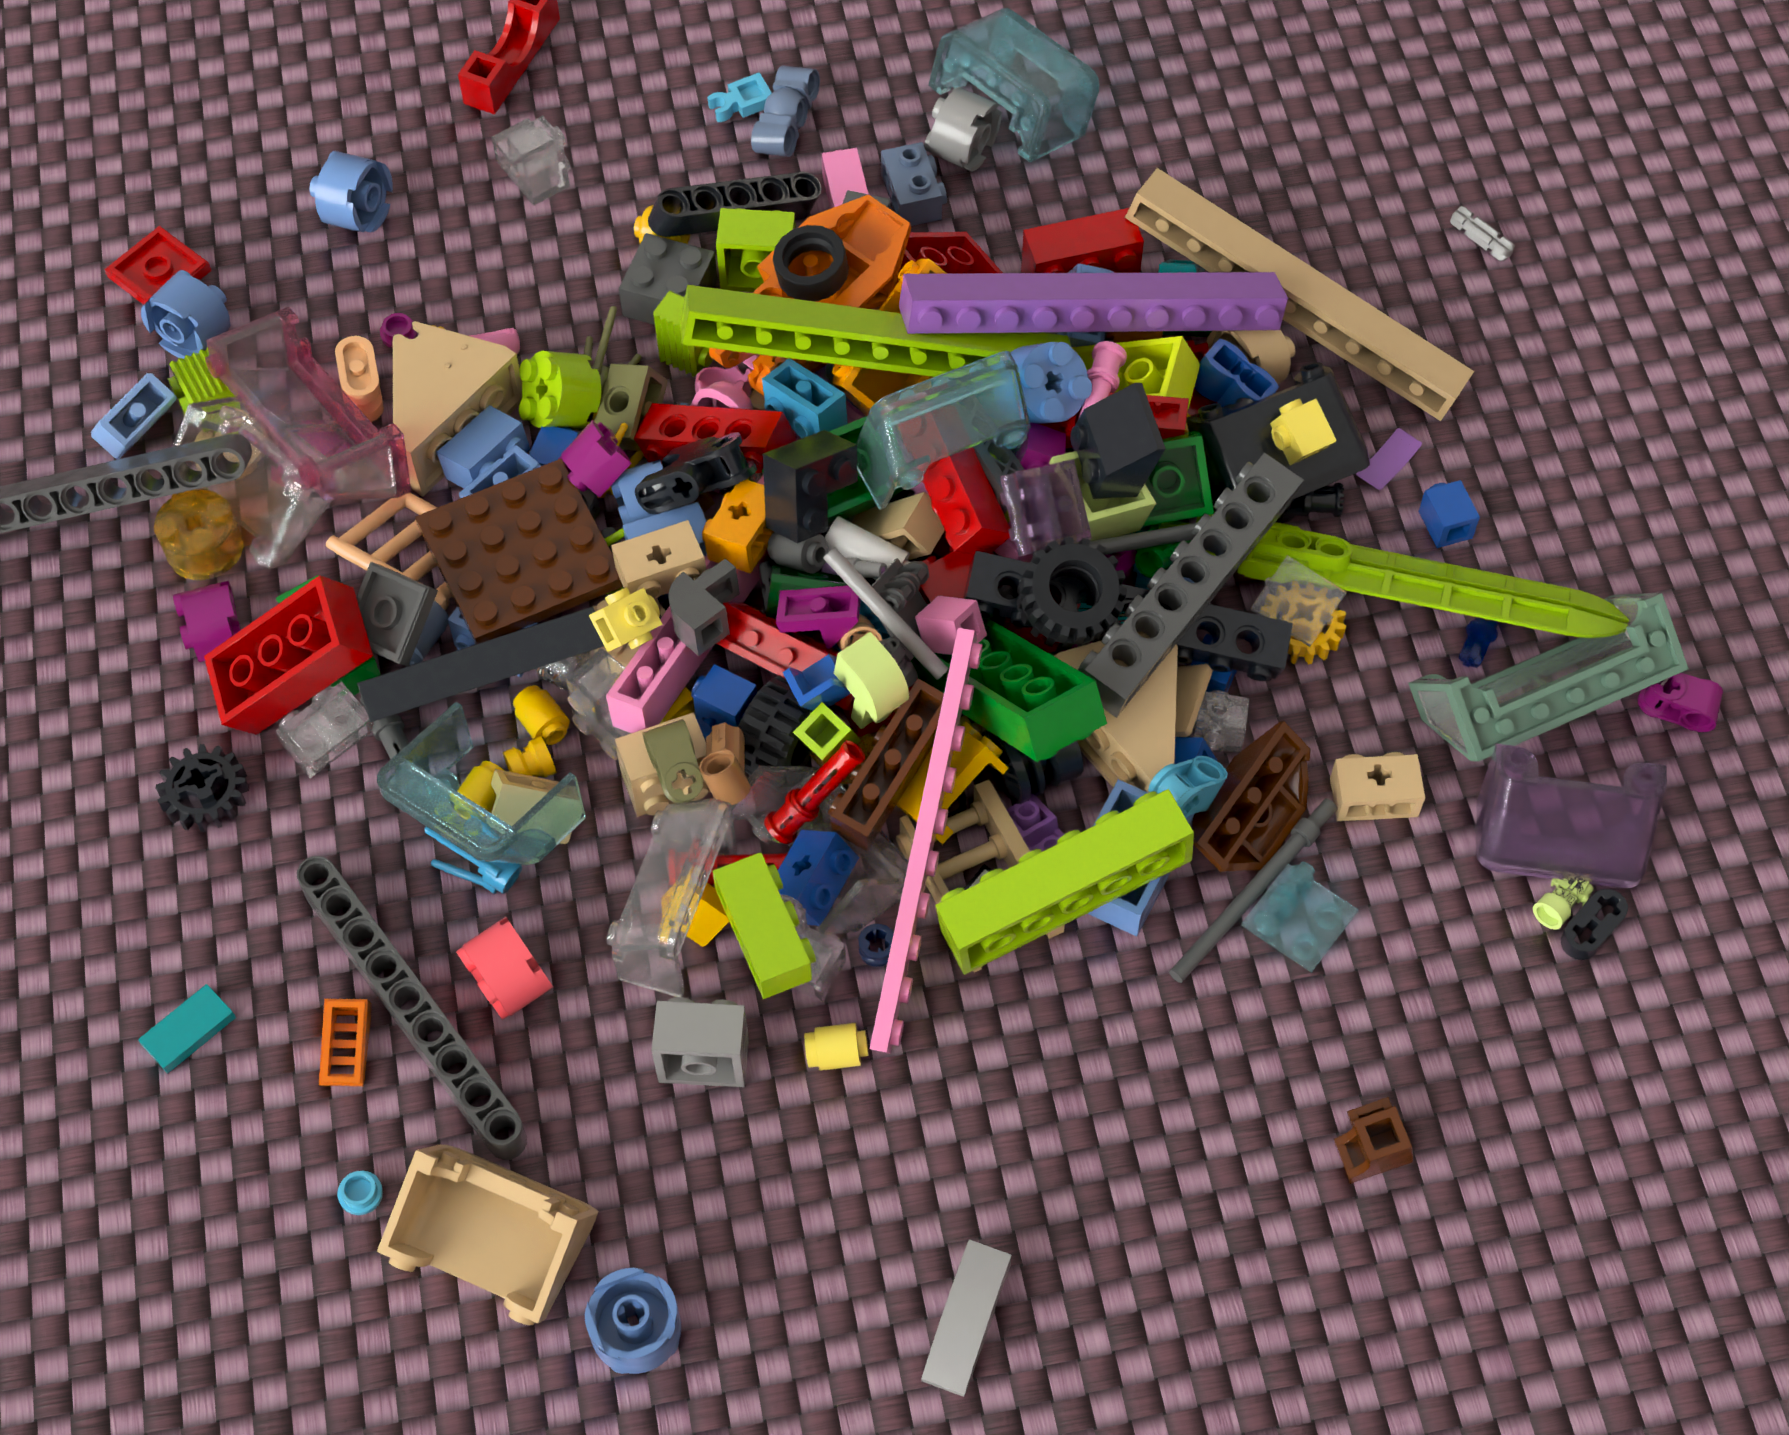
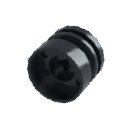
[980,727,1084,804]

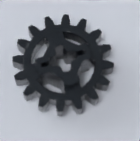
[155,744,250,832]

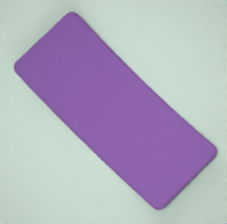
[1356,428,1422,490]

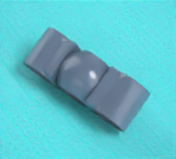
[751,65,820,157]

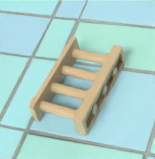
[896,779,1065,973]

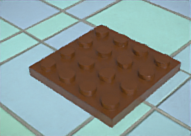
[415,458,623,644]

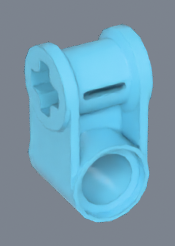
[1148,756,1228,818]

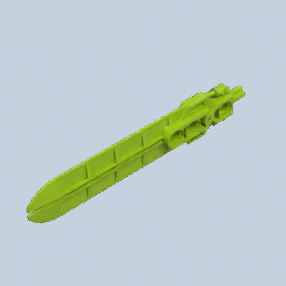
[1159,512,1629,638]

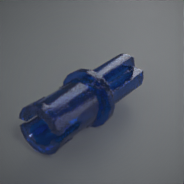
[1459,617,1499,668]

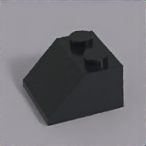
[1070,383,1166,499]

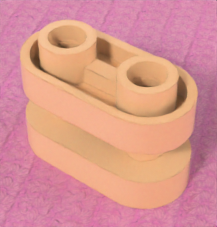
[335,336,384,424]

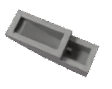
[921,1240,1012,1397]

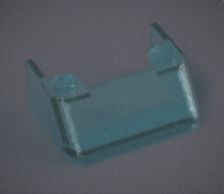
[856,351,1031,510]
[377,702,586,865]

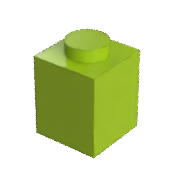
[793,702,861,763]

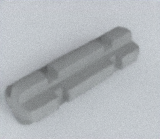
[1450,206,1515,262]

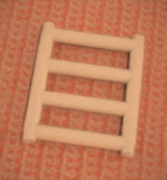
[326,487,452,610]

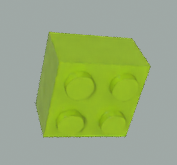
[716,208,796,292]

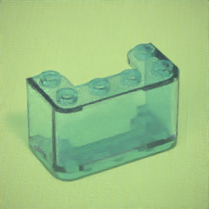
[928,8,1100,162]

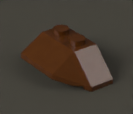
[1192,721,1311,872]

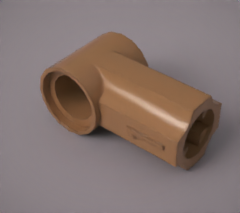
[699,722,751,806]

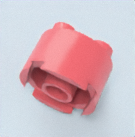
[456,917,553,1020]

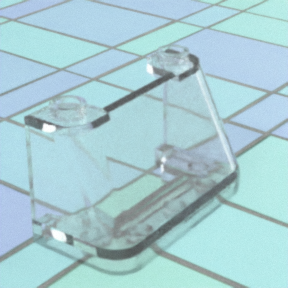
[160,397,344,569]

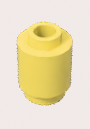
[804,1023,869,1071]

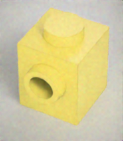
[1270,398,1337,465]

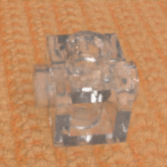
[1193,691,1249,753]

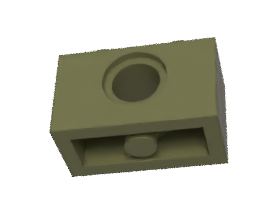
[594,364,668,451]

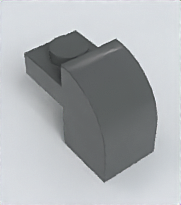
[669,559,740,656]

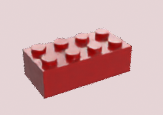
[204,575,373,735]

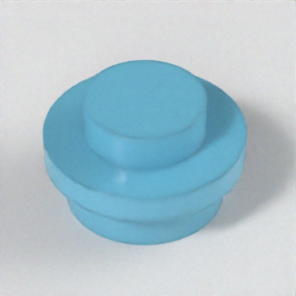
[337,1171,383,1215]

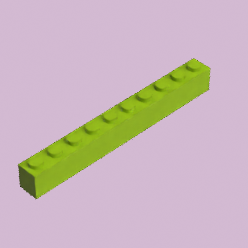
[681,285,1071,385]

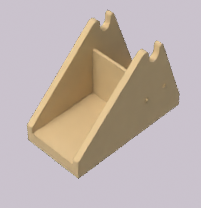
[393,321,522,497]
[1054,632,1178,793]

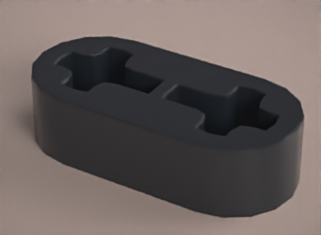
[1561,889,1628,960]

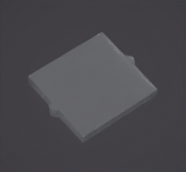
[1251,555,1347,647]

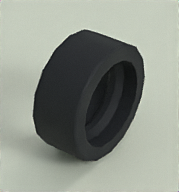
[773,225,849,302]

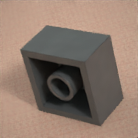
[619,233,717,325]

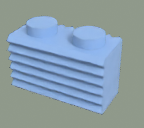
[91,373,177,459]

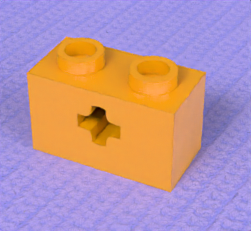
[702,479,774,573]

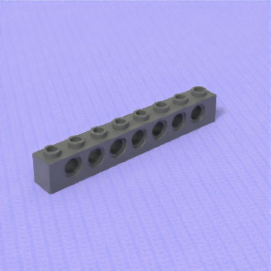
[1078,453,1304,718]

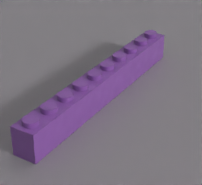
[899,272,1288,334]

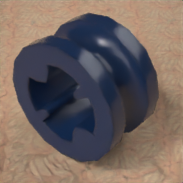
[858,924,894,967]

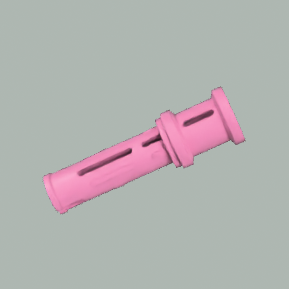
[1079,341,1127,417]

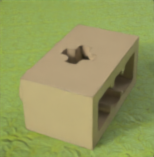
[611,520,706,600]
[1330,752,1425,821]

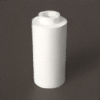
[825,516,911,580]

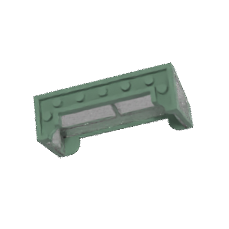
[1408,593,1689,762]

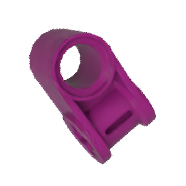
[1638,673,1723,732]

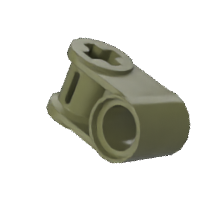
[642,719,703,804]

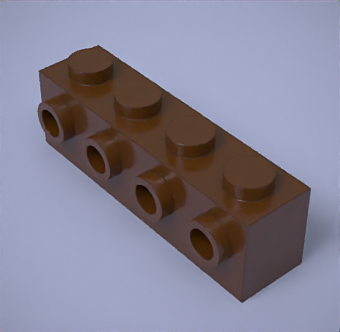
[828,679,944,851]

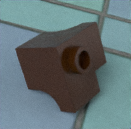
[1334,1097,1413,1184]

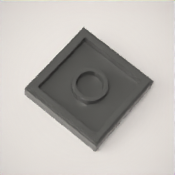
[356,562,438,666]

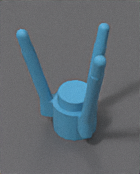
[424,814,522,894]

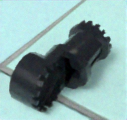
[1276,483,1344,523]

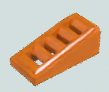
[319,999,372,1087]

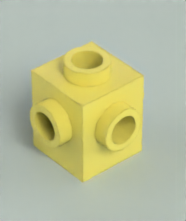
[589,587,663,652]

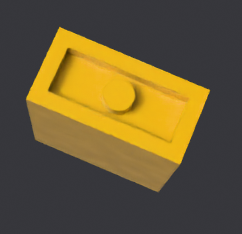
[896,721,1009,844]

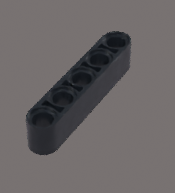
[648,172,822,237]

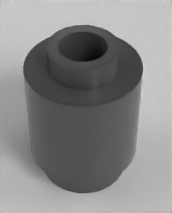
[768,532,829,574]

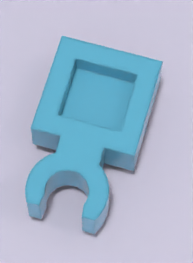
[707,72,772,122]

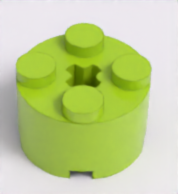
[519,351,601,430]

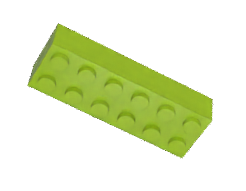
[935,789,1194,975]

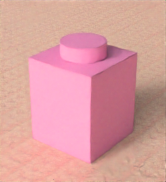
[915,596,987,655]

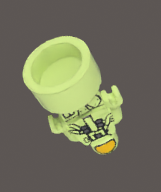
[1533,864,1596,930]

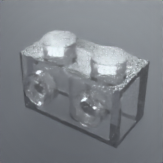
[276,681,374,779]

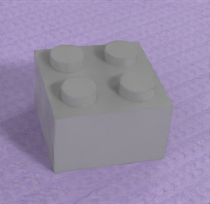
[651,997,749,1087]

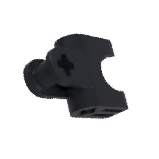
[635,432,758,514]

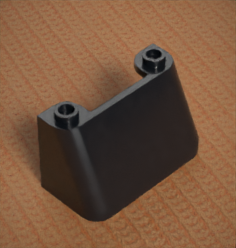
[1186,362,1370,506]

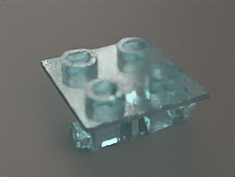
[1241,862,1358,973]

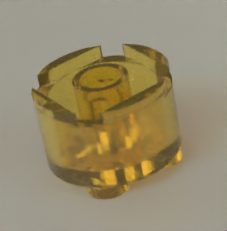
[154,489,243,580]

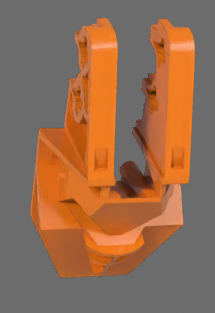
[709,194,911,396]

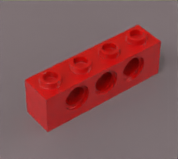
[634,403,797,473]

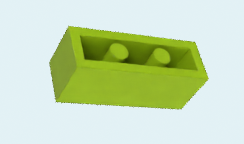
[712,852,816,999]

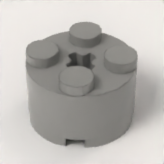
[924,87,1002,172]

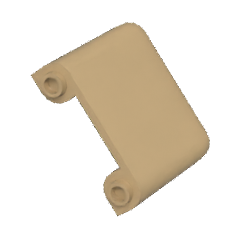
[377,1145,598,1325]

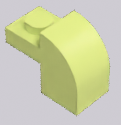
[834,632,909,729]

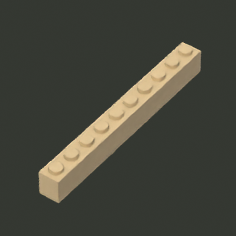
[1125,168,1474,421]

